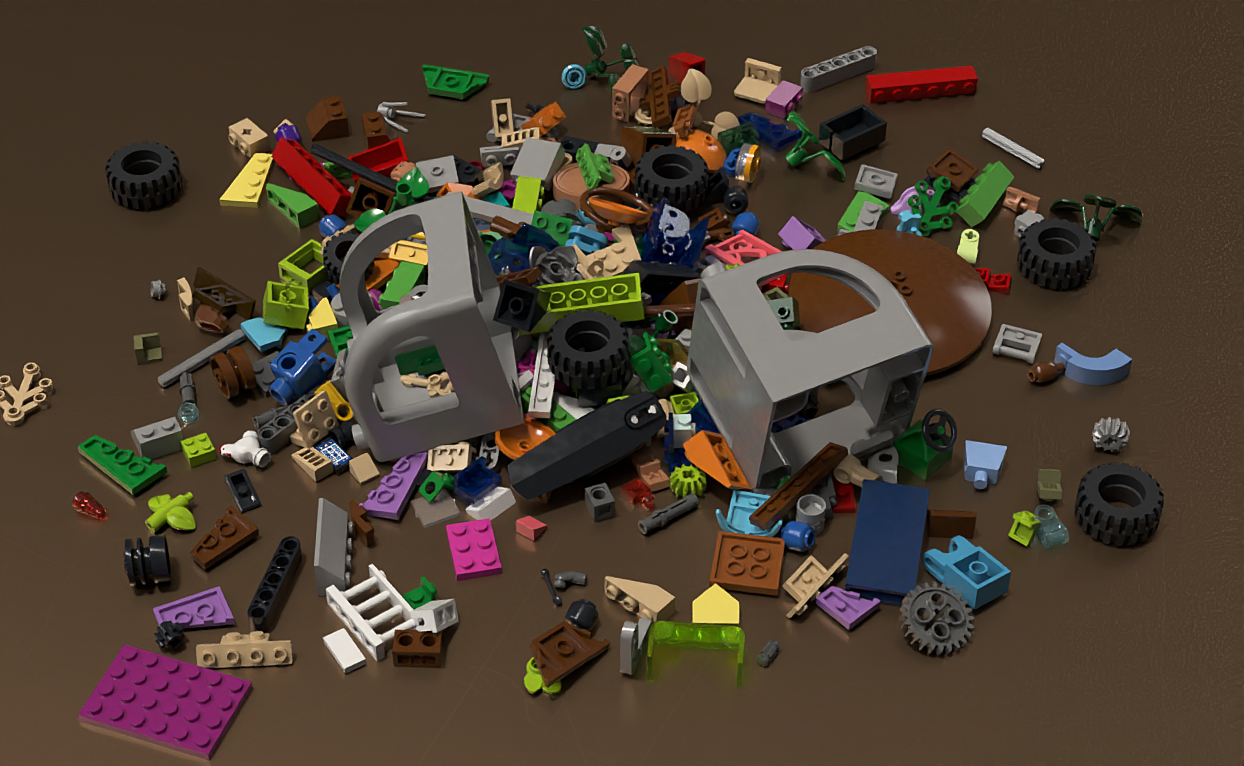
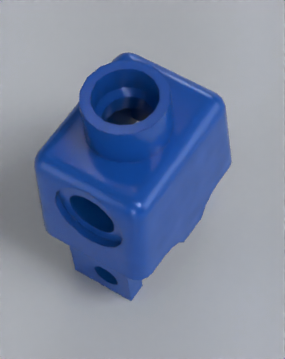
[268,329,336,405]

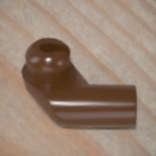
[708,228,735,241]

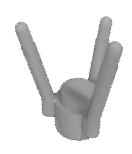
[377,101,425,133]

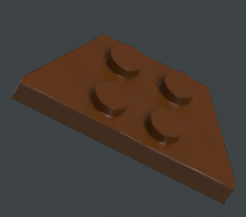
[530,621,611,688]

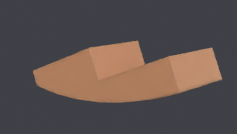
[632,453,670,492]

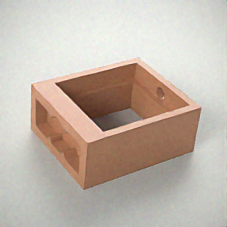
[612,64,649,123]

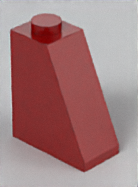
[669,52,706,85]

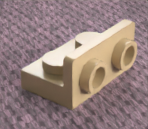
[427,442,477,473]

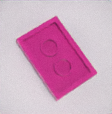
[446,518,502,581]

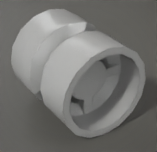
[796,494,826,536]

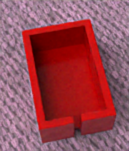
[347,138,410,184]

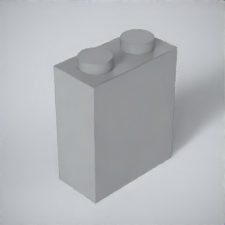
[510,137,565,191]

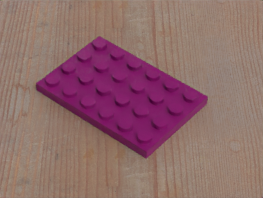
[78,644,253,760]

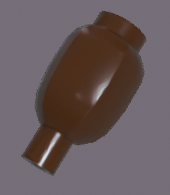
[1028,362,1065,384]

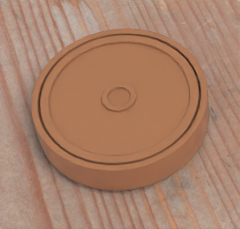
[553,163,630,210]

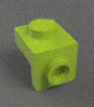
[1008,511,1041,546]

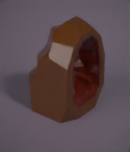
[195,304,229,333]

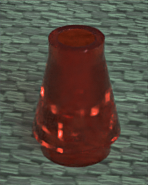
[72,491,107,520]

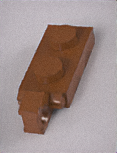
[673,104,698,139]

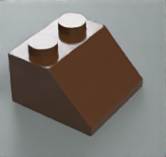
[305,96,349,142]

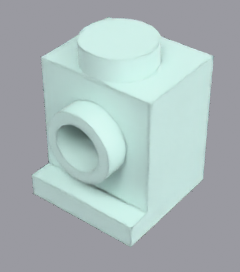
[673,414,695,448]

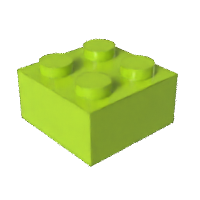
[670,392,703,421]
[180,433,217,468]

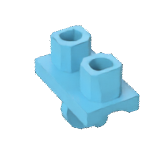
[896,210,922,236]

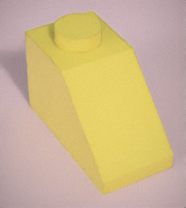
[306,298,338,341]

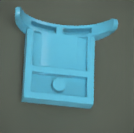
[716,489,783,537]

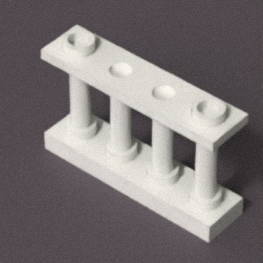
[326,564,425,661]

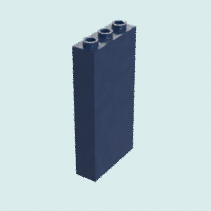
[845,479,930,606]

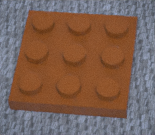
[709,531,785,596]

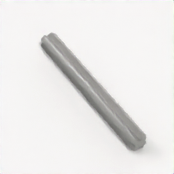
[158,329,245,387]

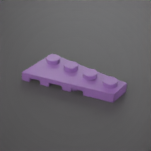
[359,451,428,519]

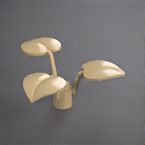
[669,69,742,147]

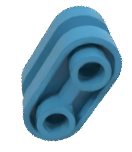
[565,225,609,255]

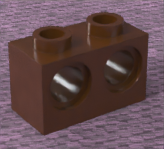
[392,629,443,668]

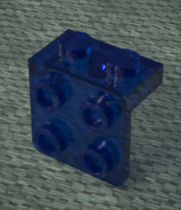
[664,413,695,472]

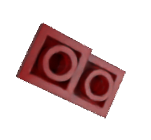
[975,268,1012,293]

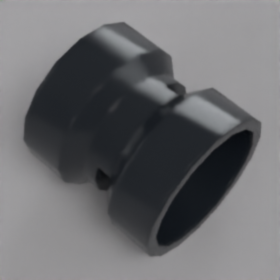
[328,420,354,447]

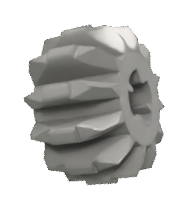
[1092,416,1130,453]

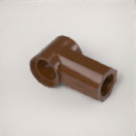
[490,215,530,247]

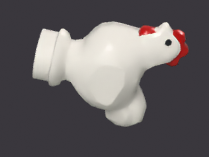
[219,431,271,468]

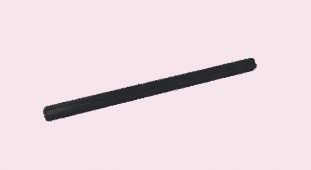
[310,144,434,203]

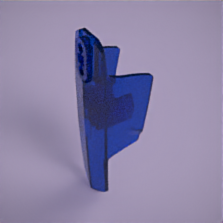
[640,197,709,319]

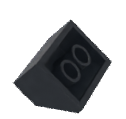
[623,260,701,295]

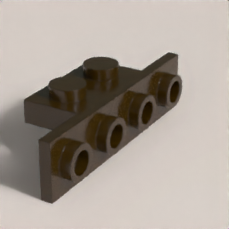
[192,267,256,320]

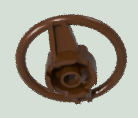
[580,187,662,238]

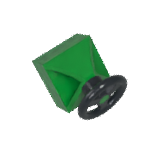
[891,409,957,481]

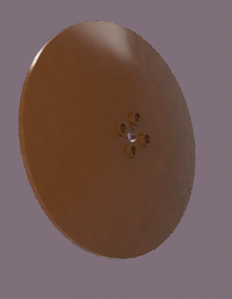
[788,229,992,376]

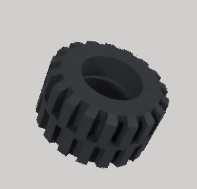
[323,231,374,285]

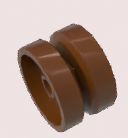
[210,346,257,399]

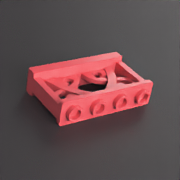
[705,230,793,290]

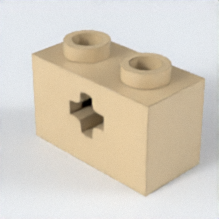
[228,118,270,159]

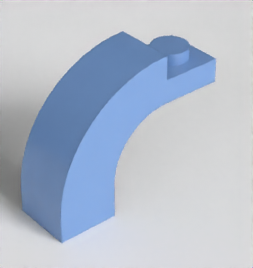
[1054,343,1132,385]

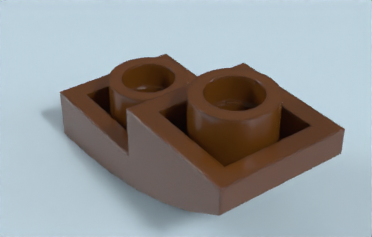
[349,500,375,548]

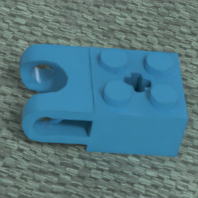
[923,535,1011,610]

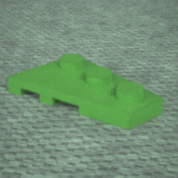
[837,191,890,232]

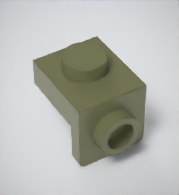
[1037,469,1062,501]

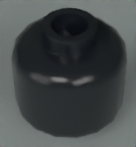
[723,186,749,214]
[564,599,598,632]

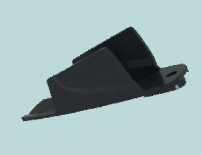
[508,391,667,500]

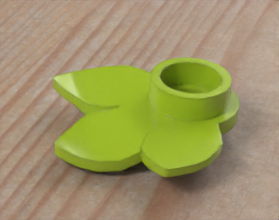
[524,657,562,694]

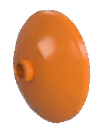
[676,129,727,173]
[588,197,647,227]
[495,418,556,460]

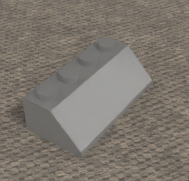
[314,498,353,596]

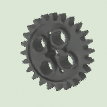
[899,582,974,656]

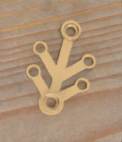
[0,362,53,426]

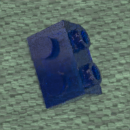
[453,456,502,504]

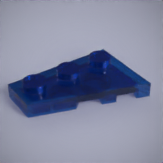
[737,112,802,148]

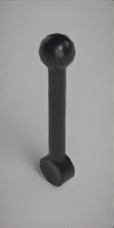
[540,569,562,607]

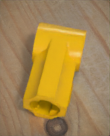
[314,381,353,421]

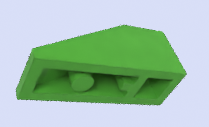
[266,183,319,228]

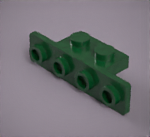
[395,344,446,377]

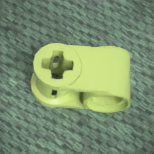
[957,229,979,266]

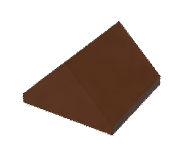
[927,509,977,539]

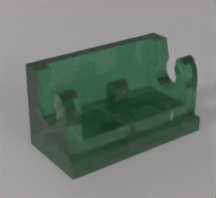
[718,122,760,157]

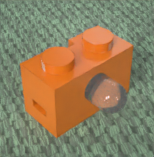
[521,102,566,140]

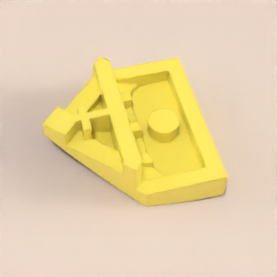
[692,584,739,626]

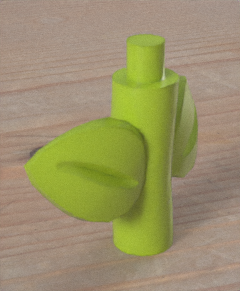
[145,492,195,533]

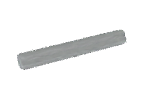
[982,128,1045,169]

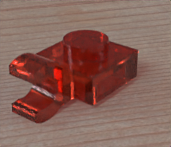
[620,477,655,511]

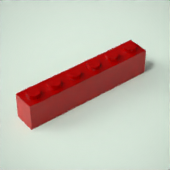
[865,66,978,103]
[271,137,352,217]

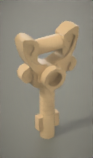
[400,371,454,398]

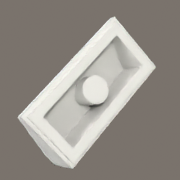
[465,487,516,521]

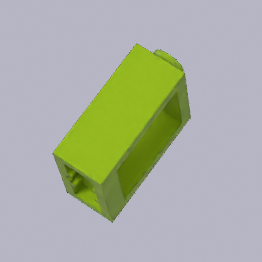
[278,239,341,295]

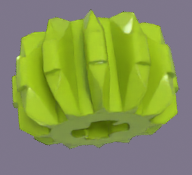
[670,464,707,498]

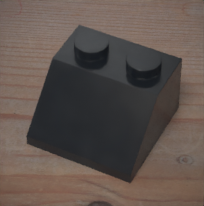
[493,280,552,332]

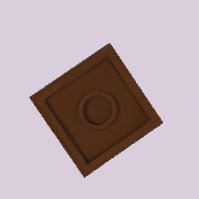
[927,148,979,192]

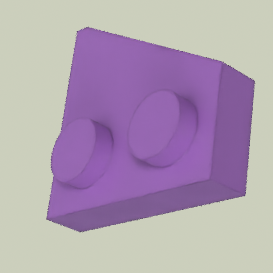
[816,586,880,630]

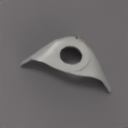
[867,446,898,484]

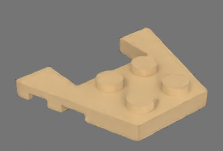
[572,224,641,276]

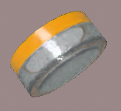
[735,143,761,183]

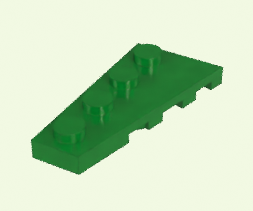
[77,435,168,495]

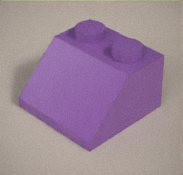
[778,216,826,250]

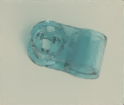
[1034,505,1069,549]

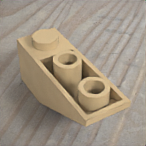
[605,576,675,628]

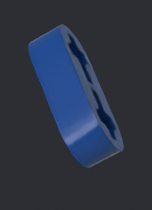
[723,148,747,177]

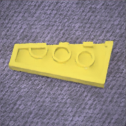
[219,153,275,208]

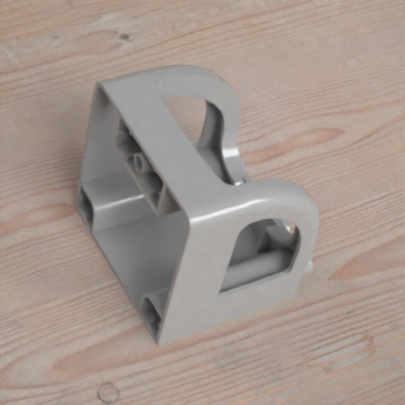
[340,191,524,462]
[687,249,934,489]

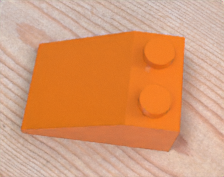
[682,430,752,492]

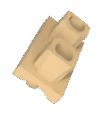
[577,258,610,280]

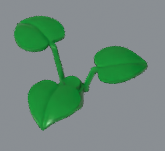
[785,111,846,181]
[353,167,429,233]

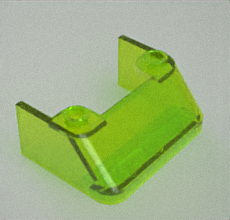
[647,621,744,687]

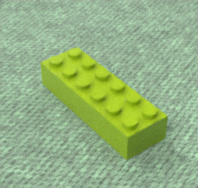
[518,273,644,335]

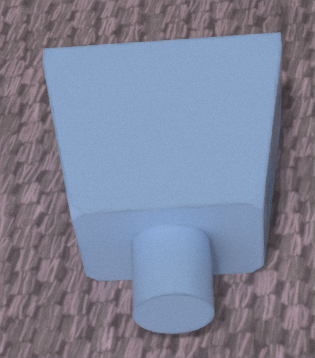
[963,440,1007,489]

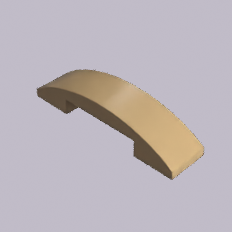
[472,161,504,198]

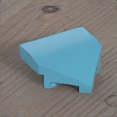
[240,318,288,352]

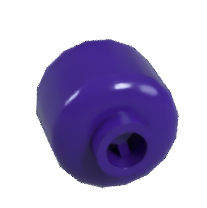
[275,123,303,144]

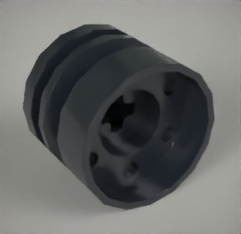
[123,534,171,587]

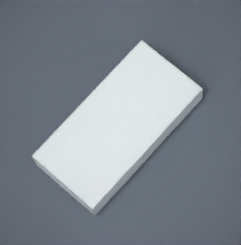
[323,628,366,674]

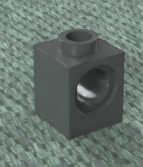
[585,483,615,522]

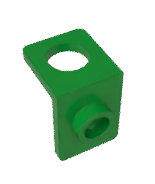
[419,470,462,503]

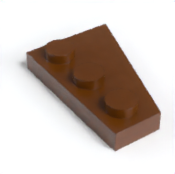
[190,505,259,570]

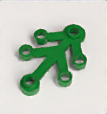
[908,176,959,237]

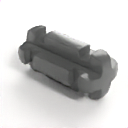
[757,639,780,666]

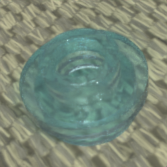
[177,403,199,422]

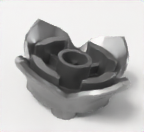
[529,246,583,286]

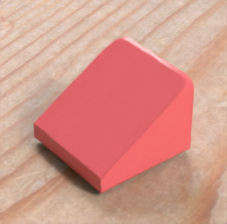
[516,516,547,541]

